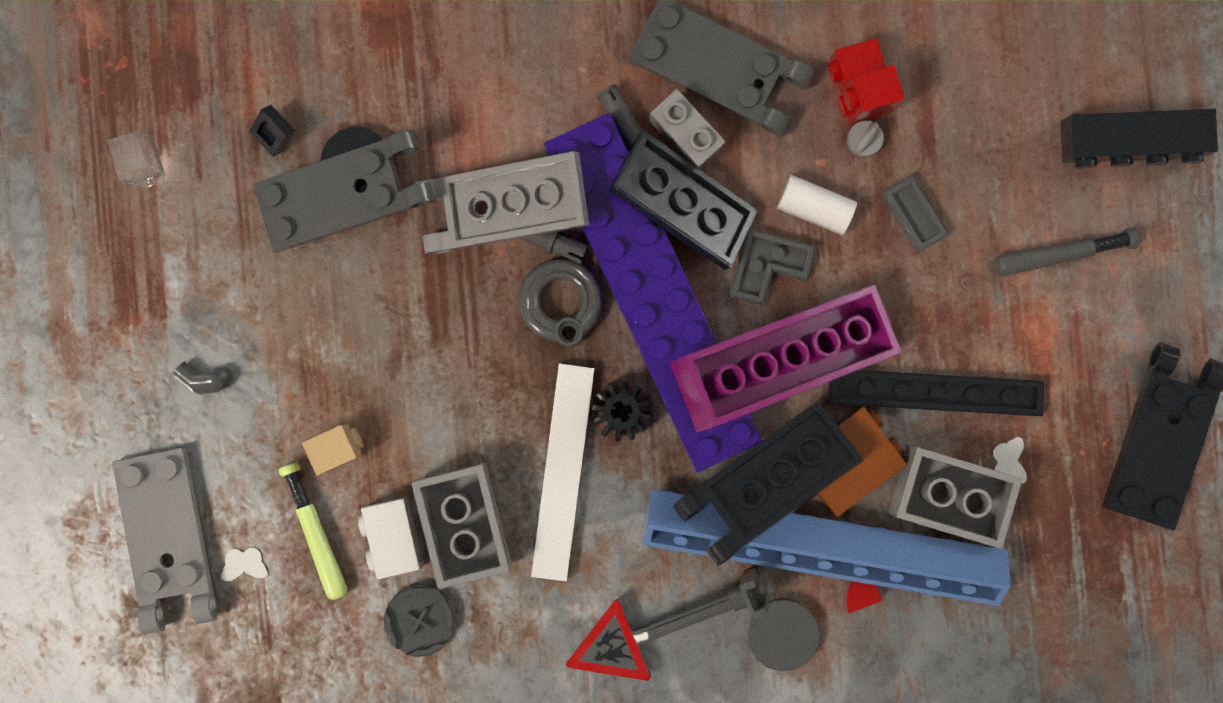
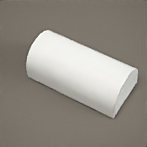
[776,175,857,235]

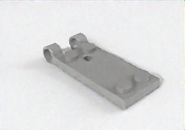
[415,151,589,255]
[112,447,218,635]

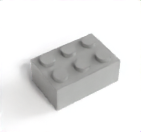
[888,445,1023,549]
[411,462,512,590]

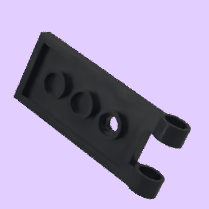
[1102,342,1223,531]
[673,401,864,567]

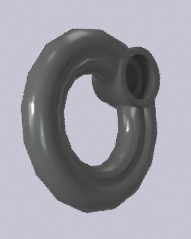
[518,258,603,348]

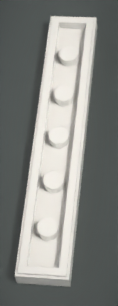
[531,364,594,582]

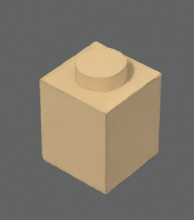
[302,424,363,476]

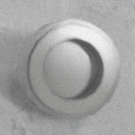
[847,121,884,157]

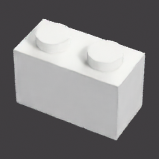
[358,496,424,580]

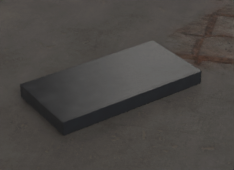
[608,130,758,271]

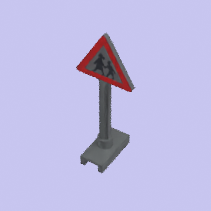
[566,566,770,681]

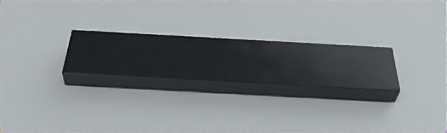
[827,370,1045,417]

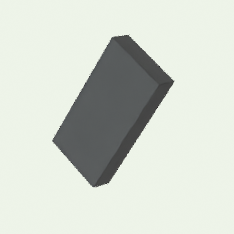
[880,174,950,254]

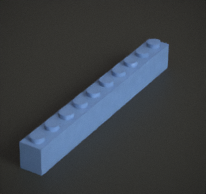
[643,489,1011,606]

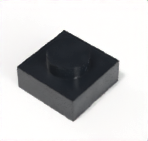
[249,105,295,157]

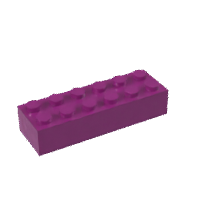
[670,285,902,433]

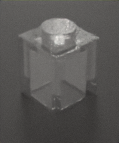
[107,130,165,189]

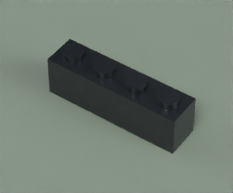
[1060,109,1218,169]

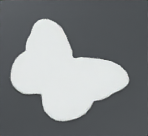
[993,437,1027,484]
[221,548,268,581]

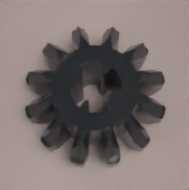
[591,381,652,442]

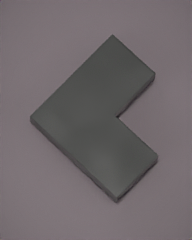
[728,228,816,306]

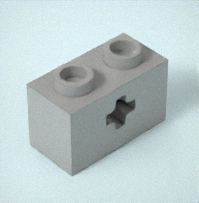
[649,89,726,169]

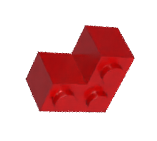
[827,38,905,125]

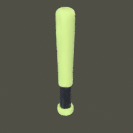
[278,462,348,600]

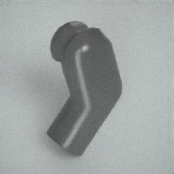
[173,361,229,395]

